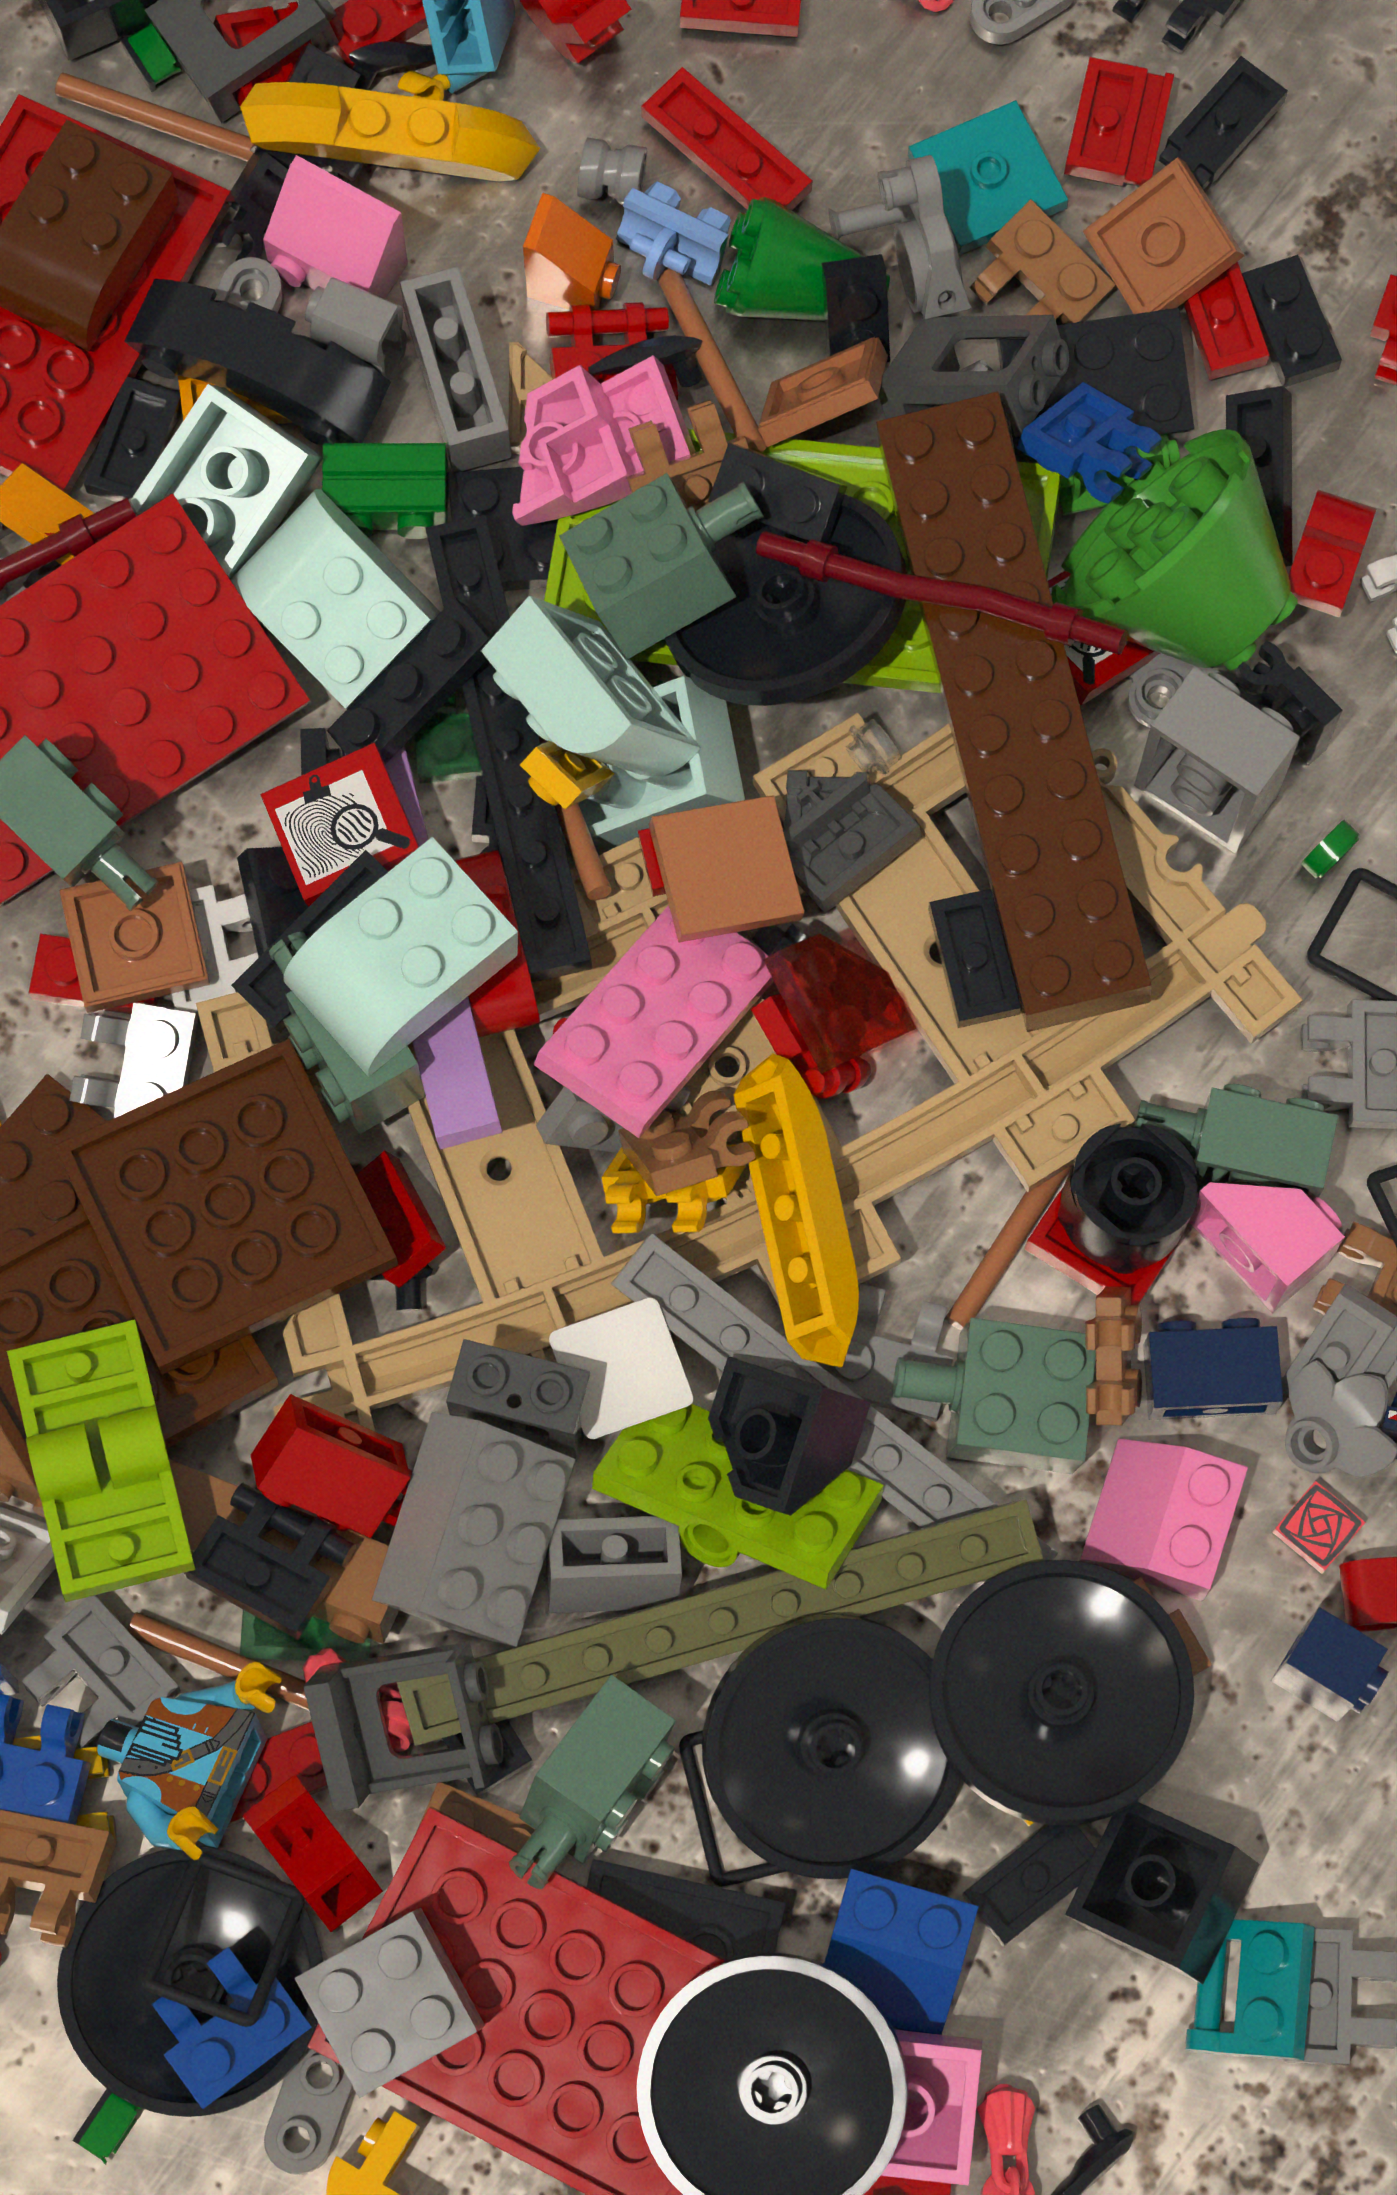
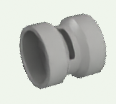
[577,137,647,205]

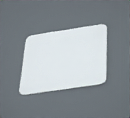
[549,1298,693,1439]

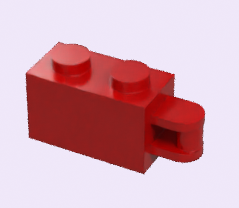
[251,1394,413,1538]

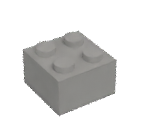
[295,1908,485,2098]

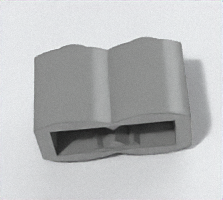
[305,277,407,381]

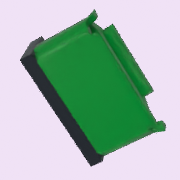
[120,23,181,92]
[72,2088,142,2165]

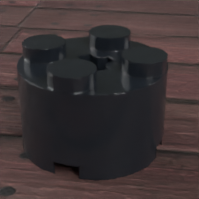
[1058,1124,1199,1274]

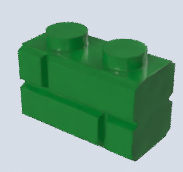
[322,443,448,539]

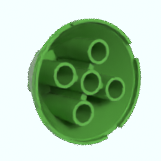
[1051,429,1298,670]

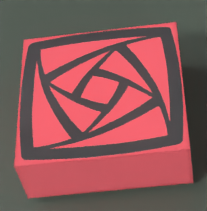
[1272,1481,1366,1574]

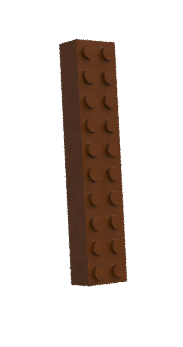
[876,391,1152,1032]

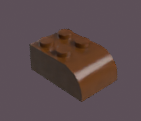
[0,120,180,352]

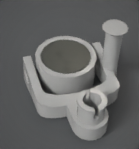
[828,155,972,319]

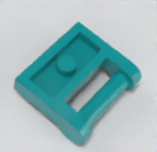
[1185,1919,1315,2061]

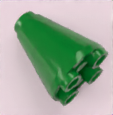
[714,197,890,321]

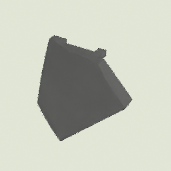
[783,770,922,913]

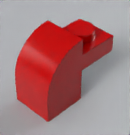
[519,0,632,64]
[1288,490,1377,618]
[242,1774,383,1932]

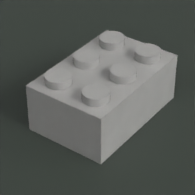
[1134,666,1300,854]
[372,1412,575,1647]

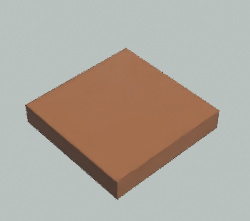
[1083,157,1245,314]
[758,337,888,447]
[648,795,804,943]
[59,862,210,1013]

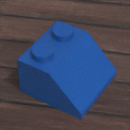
[824,1869,979,2035]

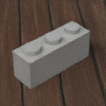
[400,266,511,472]

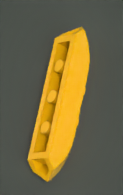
[240,82,541,182]
[733,1053,859,1368]

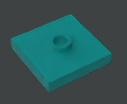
[908,100,1068,255]

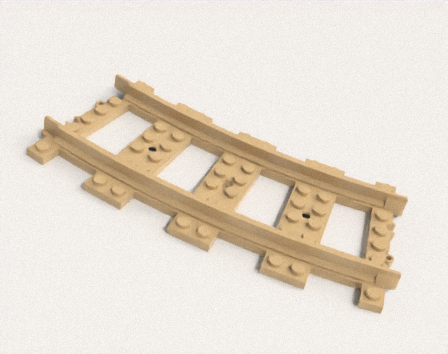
[196,713,1303,1432]

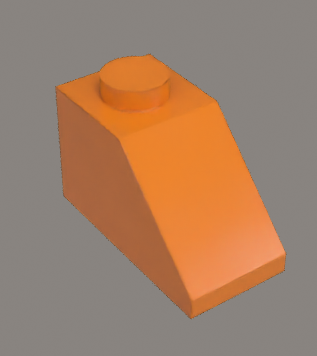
[523,193,621,310]

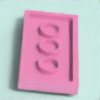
[534,905,781,1138]

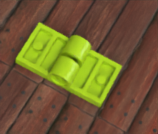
[7,1320,195,1603]
[592,1403,884,1590]

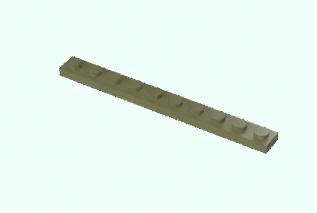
[397,1499,1044,1746]

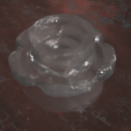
[845,719,902,777]

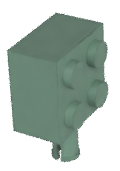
[559,473,764,660]
[0,735,159,911]
[268,931,425,1135]
[1135,1084,1338,1200]
[892,1317,1096,1474]
[509,1674,676,1889]

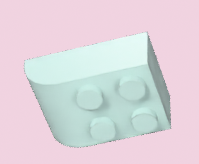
[108,384,323,580]
[231,489,440,709]
[481,595,701,776]
[559,675,745,857]
[284,837,518,1077]

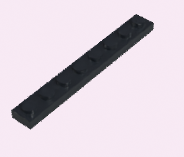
[425,515,593,983]

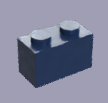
[1143,1318,1283,1420]
[1271,1607,1389,1722]

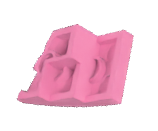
[512,355,696,526]

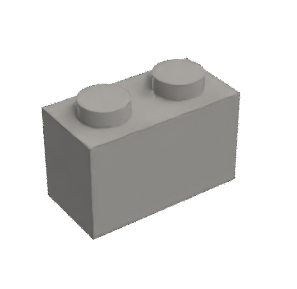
[546,1516,682,1613]

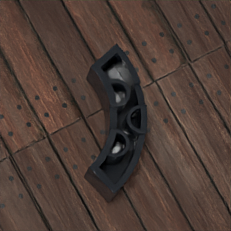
[124,279,391,447]

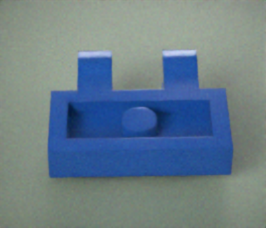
[1017,382,1162,503]
[0,1694,91,1825]
[152,1947,312,2109]

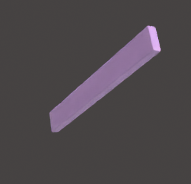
[341,745,503,1150]

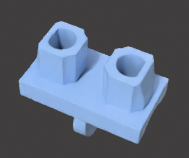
[616,181,731,286]

